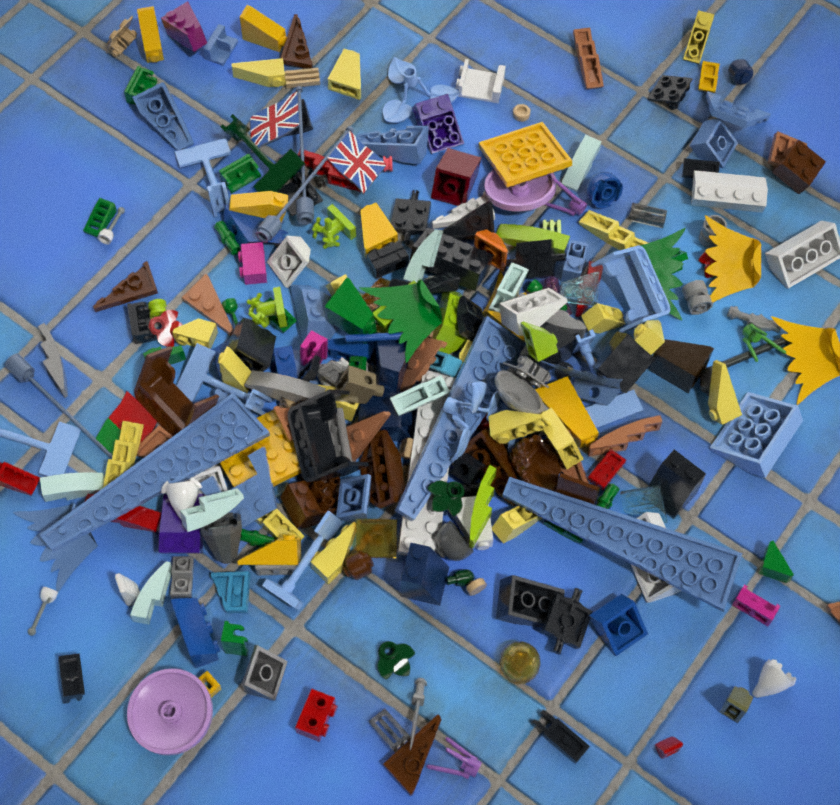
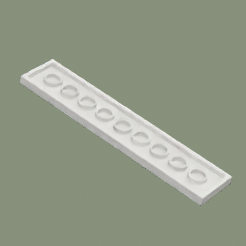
[397,370,456,555]

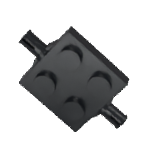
[391,190,432,245]
[506,239,567,280]
[541,588,593,655]

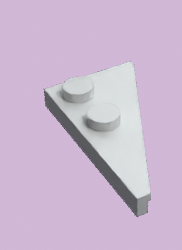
[432,191,495,229]

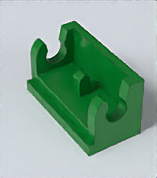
[124,66,158,105]
[219,153,261,194]
[221,621,248,656]

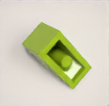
[521,321,558,362]

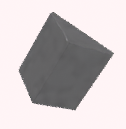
[242,645,288,701]

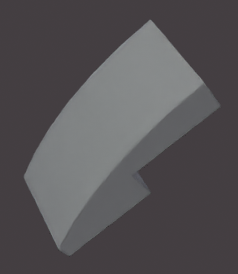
[170,556,194,599]

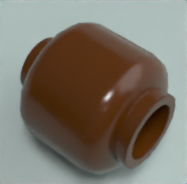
[343,550,374,580]

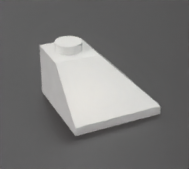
[267,236,311,288]

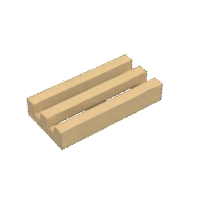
[284,68,320,88]

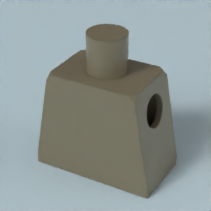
[335,366,384,404]

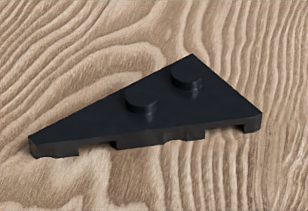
[442,200,495,240]

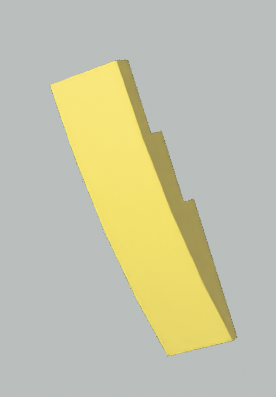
[579,210,648,250]
[103,421,144,488]
[256,509,305,540]

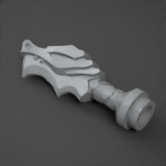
[727,306,781,333]

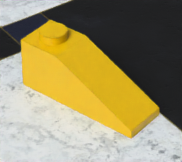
[229,191,288,222]
[237,534,301,565]

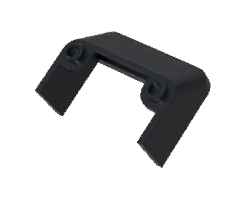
[287,389,369,482]

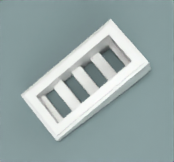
[115,573,140,606]

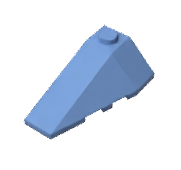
[132,82,194,151]
[356,126,429,164]

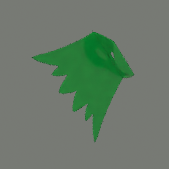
[640,228,686,321]
[359,279,442,363]

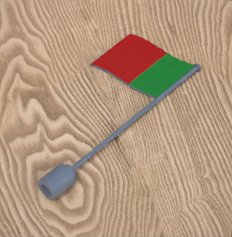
[5,353,157,459]

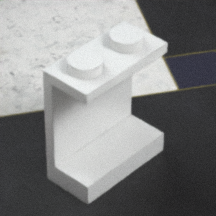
[456,59,506,104]

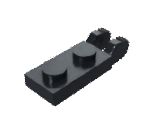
[531,710,590,764]

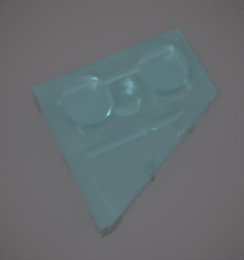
[560,271,600,306]
[620,485,668,523]

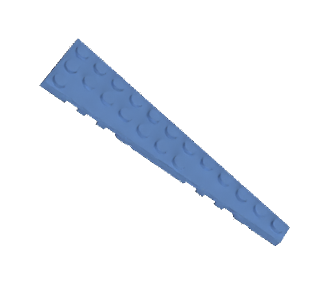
[395,316,526,521]
[40,393,270,552]
[503,477,743,612]

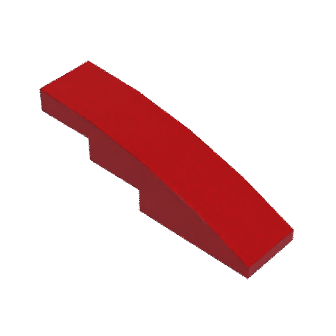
[298,150,361,192]
[0,462,40,496]
[84,493,162,532]

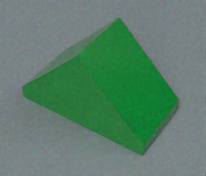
[758,540,794,583]

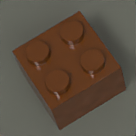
[772,140,826,194]

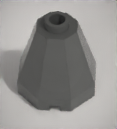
[201,512,242,564]

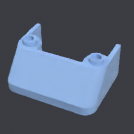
[591,245,670,332]

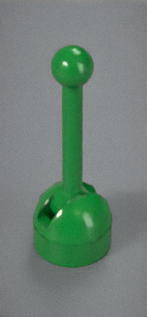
[527,279,567,311]
[222,298,238,326]

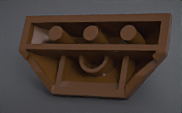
[360,429,405,509]

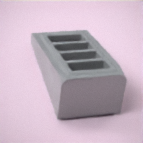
[318,360,347,385]

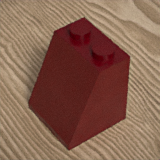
[431,148,481,206]

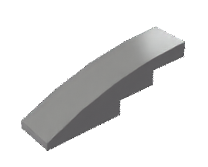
[38,323,68,398]
[245,370,326,404]

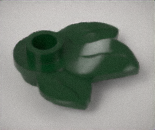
[427,480,464,516]
[377,641,415,680]

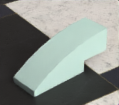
[562,135,602,192]
[403,230,443,283]
[488,263,529,313]
[390,375,450,416]
[40,472,104,502]
[180,488,244,532]
[130,561,172,625]

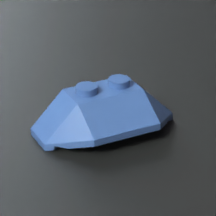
[291,284,339,341]

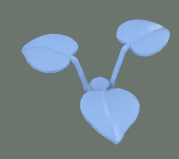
[383,57,460,123]
[443,381,500,461]

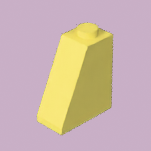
[328,49,361,100]
[540,407,584,469]

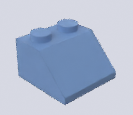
[690,118,738,168]
[336,474,371,523]

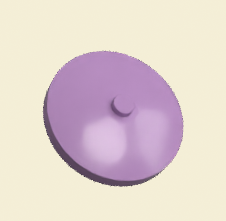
[485,169,556,212]
[127,669,213,756]

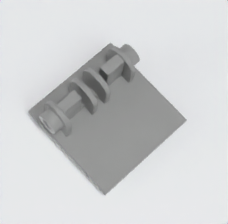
[502,356,551,388]

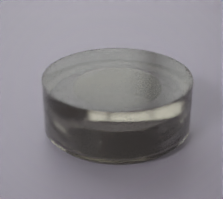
[554,362,573,380]

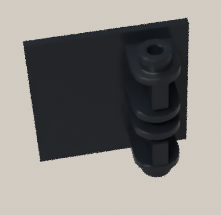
[647,75,693,110]
[277,172,323,216]

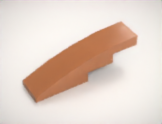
[573,27,604,89]
[588,415,662,457]

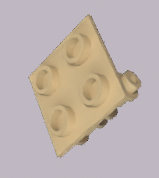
[106,16,137,57]

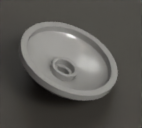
[495,370,544,414]

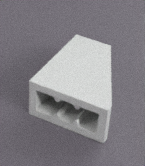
[448,496,493,550]

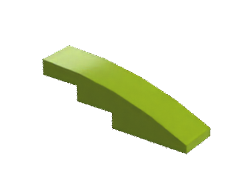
[496,224,570,253]
[469,465,497,548]

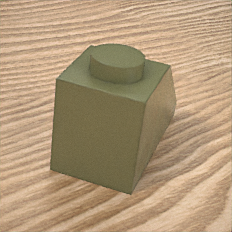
[719,686,753,723]

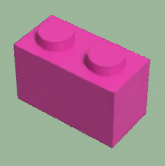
[238,242,267,285]

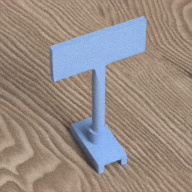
[175,138,231,217]
[572,329,643,428]
[177,343,273,415]
[0,422,81,477]
[262,511,343,610]

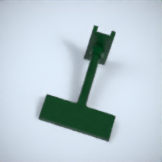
[220,114,306,192]

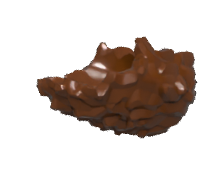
[512,435,561,492]

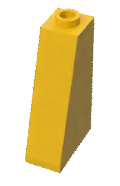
[535,376,599,448]

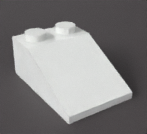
[499,288,567,336]

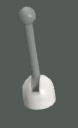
[97,207,125,245]
[28,587,58,636]

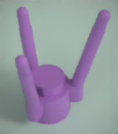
[545,178,587,216]
[426,737,482,779]

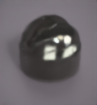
[314,174,328,188]

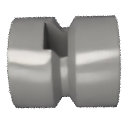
[699,215,727,248]
[682,280,713,315]

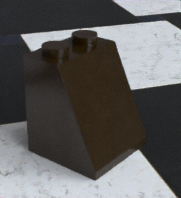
[649,339,714,394]

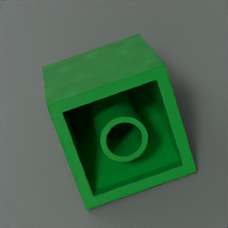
[325,277,377,344]

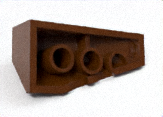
[463,428,521,506]

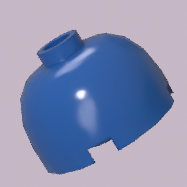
[586,172,623,209]

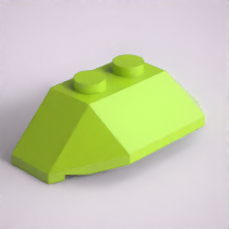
[432,291,468,354]

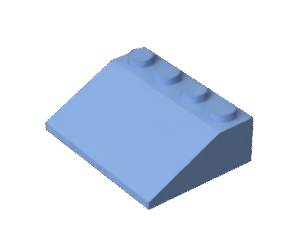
[710,392,803,478]

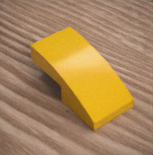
[698,61,720,93]

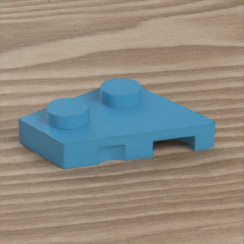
[211,571,251,613]

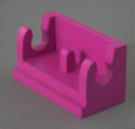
[300,330,328,366]
[732,584,780,627]

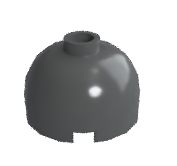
[436,521,474,561]

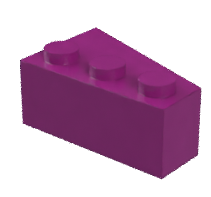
[161,1,207,52]

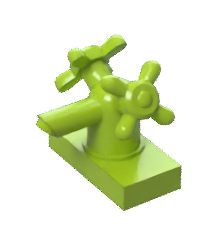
[312,204,356,249]
[246,287,287,328]

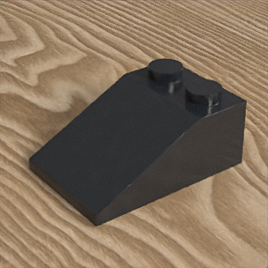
[496,575,565,628]

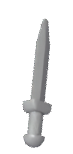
[410,678,427,750]

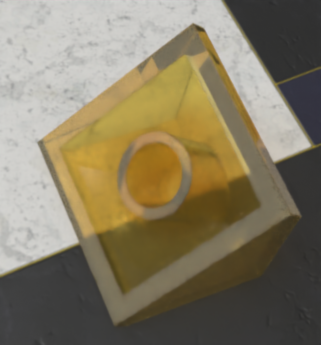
[356,519,397,558]

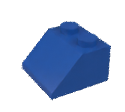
[589,594,648,656]

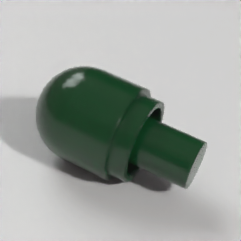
[446,569,474,587]

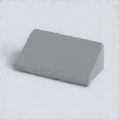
[255,565,297,576]

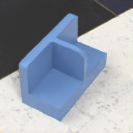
[203,24,238,66]

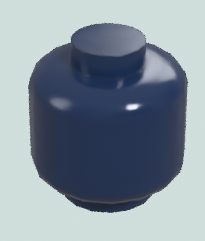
[728,59,754,85]

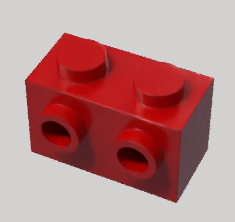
[295,689,338,742]

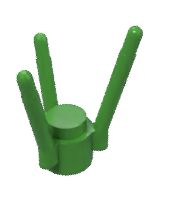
[742,323,786,362]

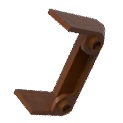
[134,346,219,436]

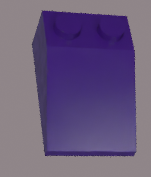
[159,493,204,554]

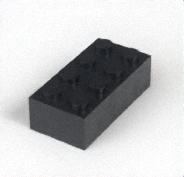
[409,227,494,291]

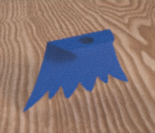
[224,186,288,246]

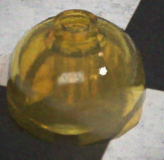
[499,641,541,684]

